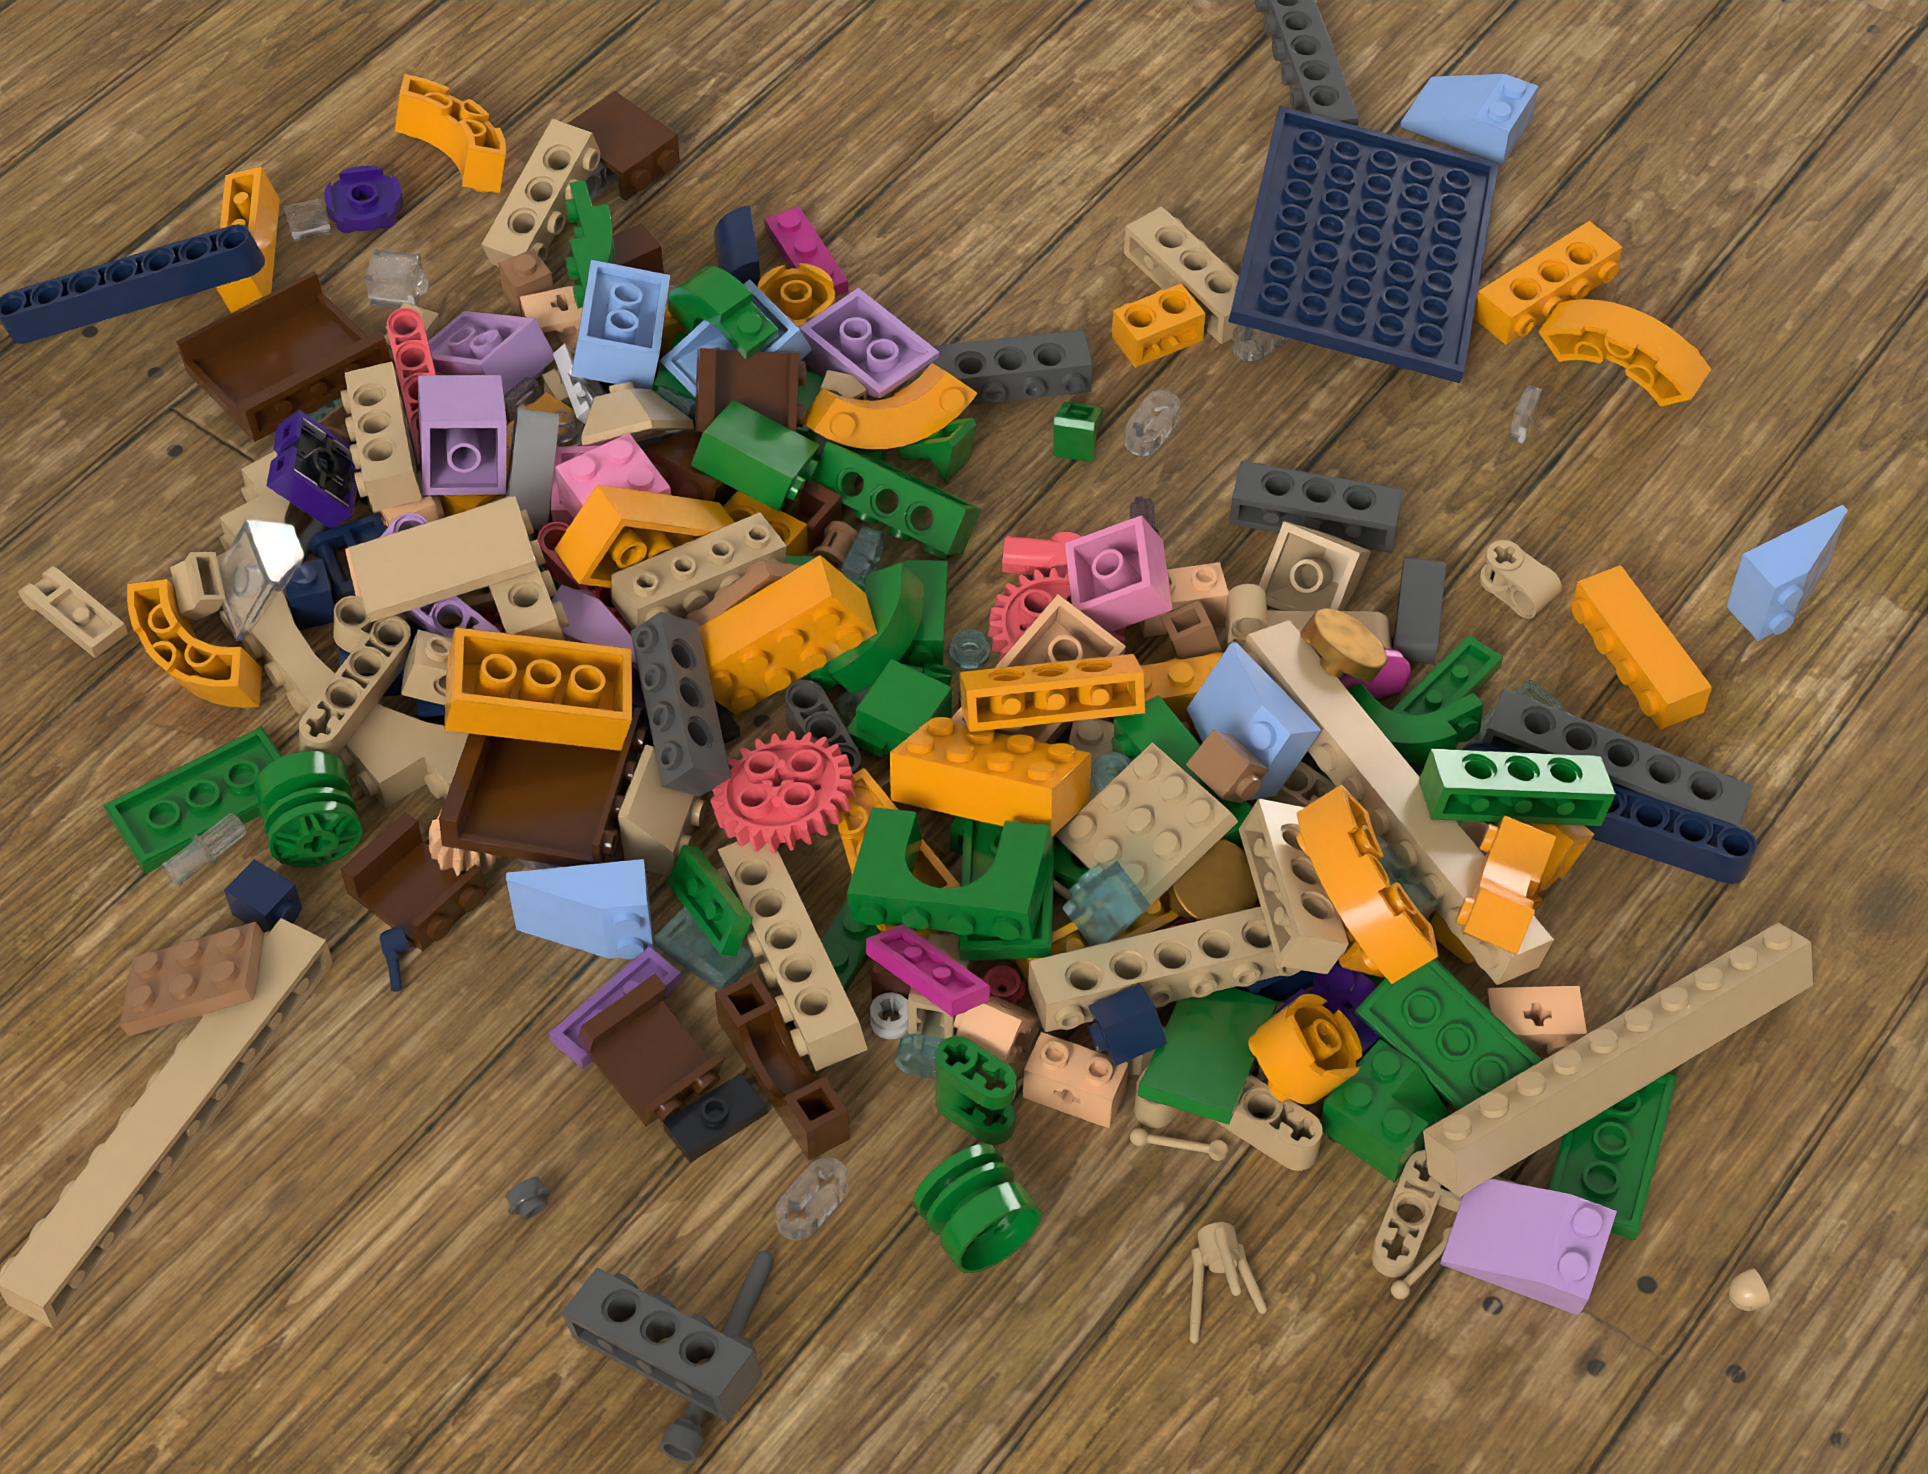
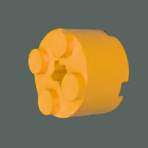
[758,263,836,328]
[1248,994,1362,1105]

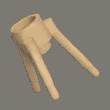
[1189,1222,1267,1344]

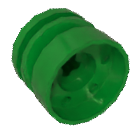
[254,751,363,868]
[913,1144,1042,1273]

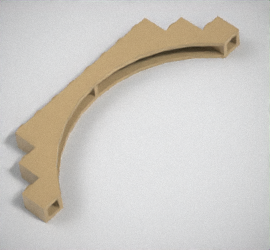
[217,451,469,808]

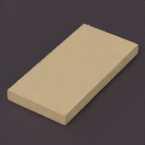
[348,496,538,622]

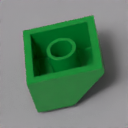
[1320,1039,1450,1183]

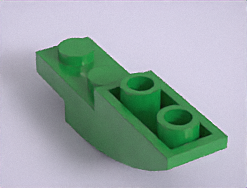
[565,180,616,309]

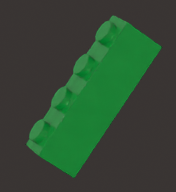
[1111,695,1252,850]

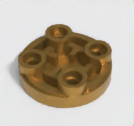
[1300,608,1387,683]
[1168,839,1258,923]

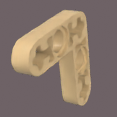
[1371,1150,1518,1278]

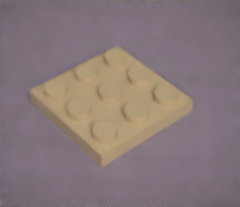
[1055,742,1238,917]

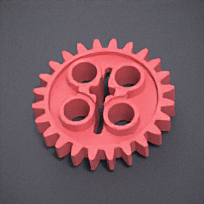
[988,568,1126,663]
[710,731,856,853]

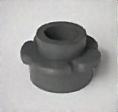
[505,1177,551,1219]

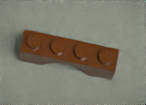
[715,972,850,1161]

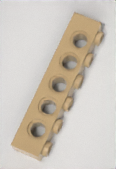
[716,841,868,1071]
[1028,906,1301,1032]

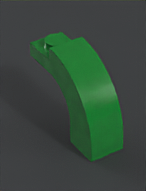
[668,266,778,360]
[800,562,924,694]
[1347,683,1483,765]

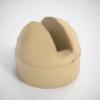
[1729,1268,1771,1312]

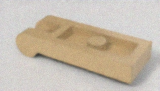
[18,566,128,658]

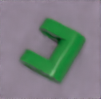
[935,1036,1016,1145]

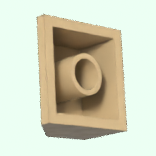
[618,745,707,876]

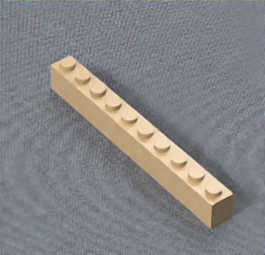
[1243,620,1554,985]
[0,918,333,1329]
[1423,922,1813,1197]

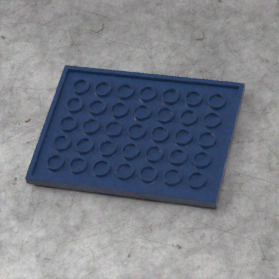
[1228,106,1499,383]

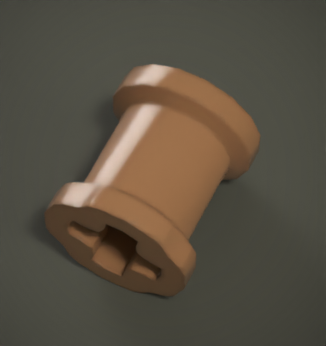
[811,521,860,574]

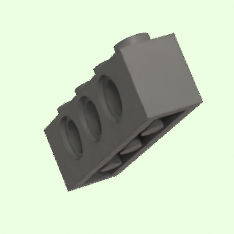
[927,330,1092,405]
[1229,461,1404,553]
[631,612,731,796]
[562,1268,763,1422]

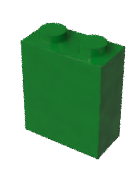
[690,400,820,511]

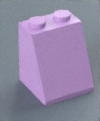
[418,375,506,495]

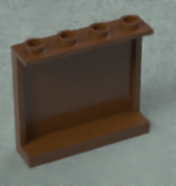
[176,271,391,442]
[439,707,649,867]

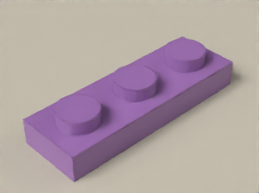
[549,946,682,1069]

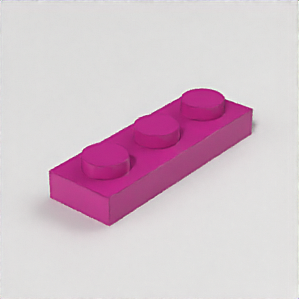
[764,206,849,296]
[866,924,990,1017]

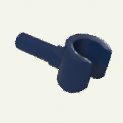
[379,926,410,992]

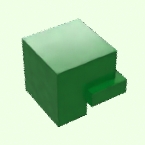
[846,659,952,763]

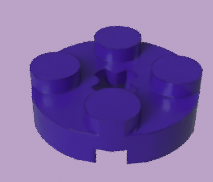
[324,166,403,233]

